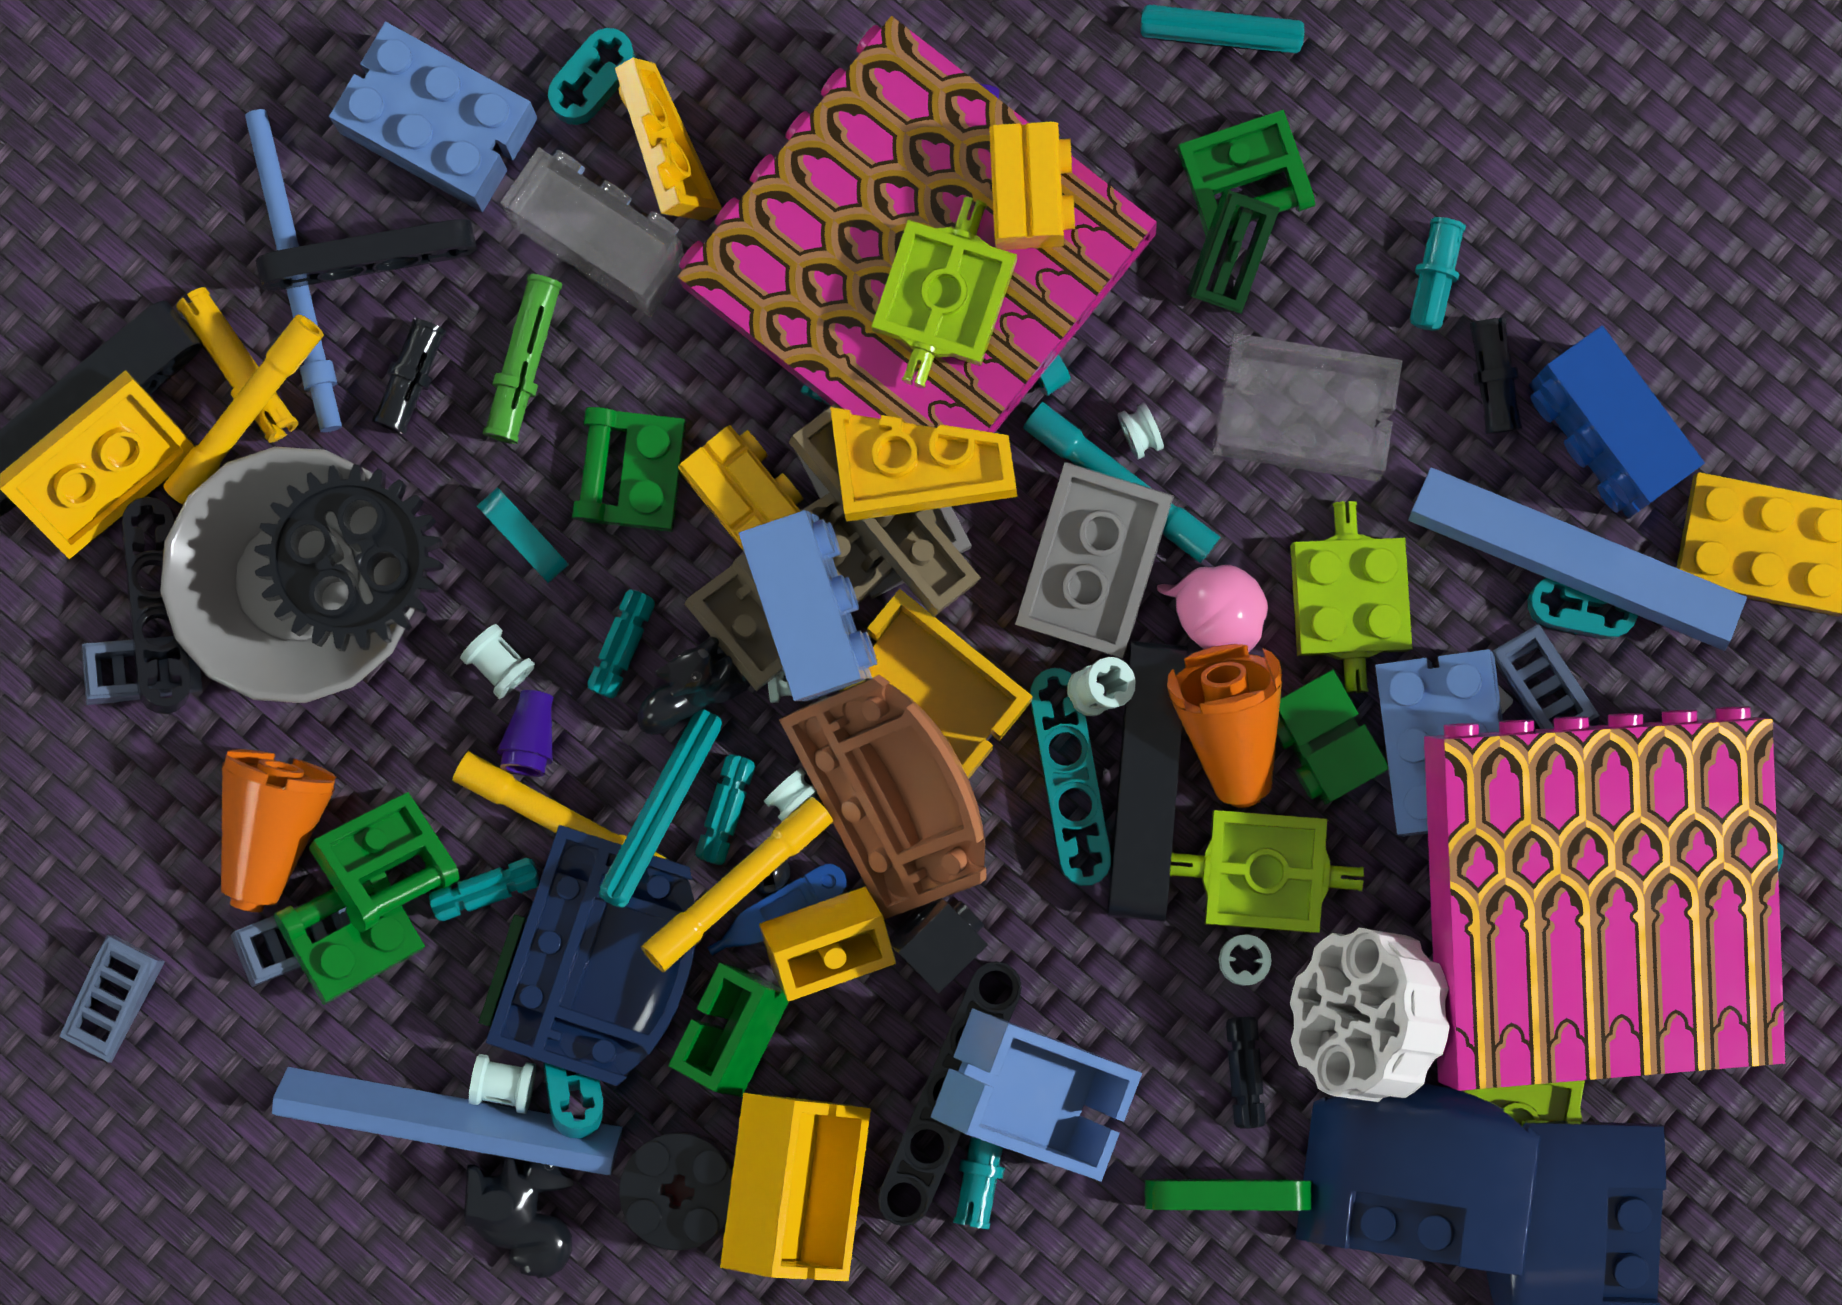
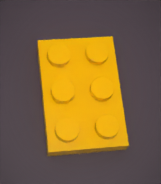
[0,370,195,559]
[1677,472,1842,617]

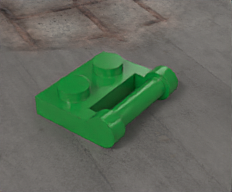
[1177,109,1315,237]
[572,407,686,532]
[309,792,459,932]
[274,872,425,1005]

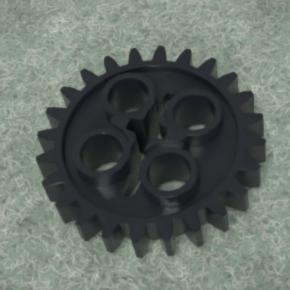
[254,464,444,652]

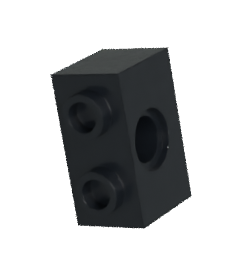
[889,896,988,994]

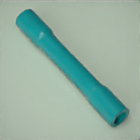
[1023,402,1221,564]

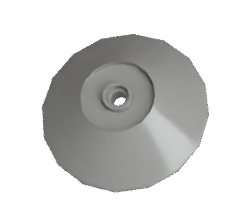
[160,447,414,703]

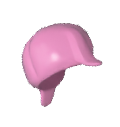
[1157,565,1268,652]

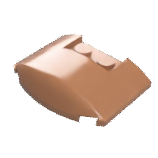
[779,674,986,920]

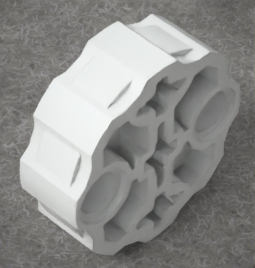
[1290,927,1450,1102]

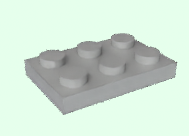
[1015,462,1174,658]

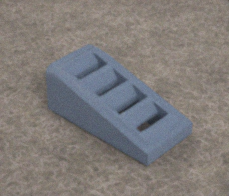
[1491,624,1600,729]
[81,636,202,705]
[231,904,351,987]
[59,935,165,1063]

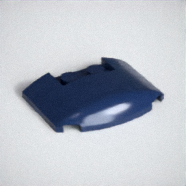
[486,825,696,1086]
[1295,1084,1541,1276]
[1486,1120,1666,1305]

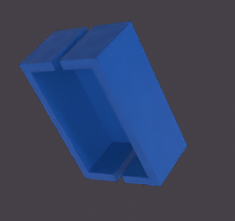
[1529,325,1705,519]

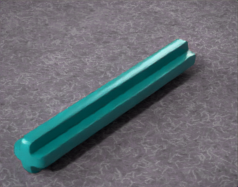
[599,709,722,908]

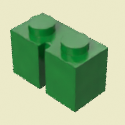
[1276,669,1389,805]
[668,963,789,1097]

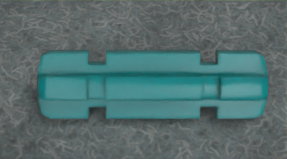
[587,589,655,698]
[695,754,755,865]
[429,858,540,921]

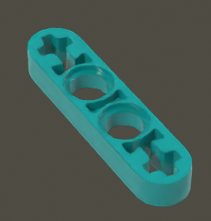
[1030,668,1111,886]

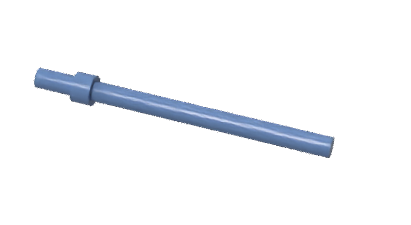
[245,109,342,432]

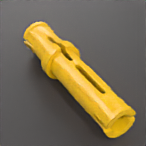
[176,287,299,443]

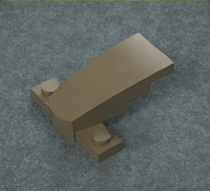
[685,403,981,691]

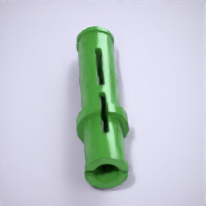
[482,274,563,444]

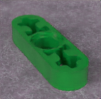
[1145,1179,1311,1211]

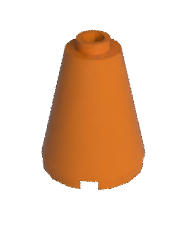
[1167,644,1282,808]
[221,749,336,912]

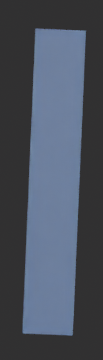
[1408,467,1747,651]
[272,1067,622,1175]

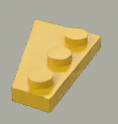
[615,57,722,221]
[830,407,1017,522]

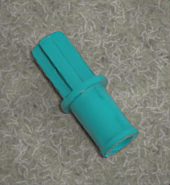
[1410,217,1466,331]

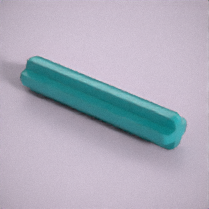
[1140,5,1305,53]

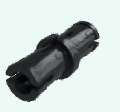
[372,318,447,434]
[1470,318,1522,434]

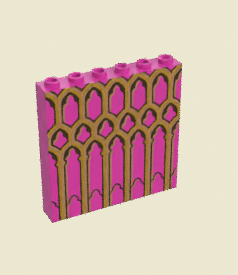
[677,16,1157,433]
[1424,707,1785,1091]

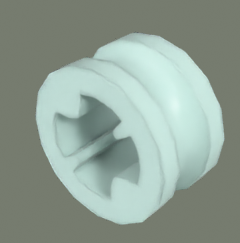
[1118,402,1164,460]
[764,768,817,821]
[1218,934,1272,986]

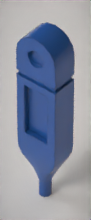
[707,864,847,956]

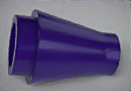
[497,690,554,777]

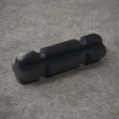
[1226,1016,1266,1129]

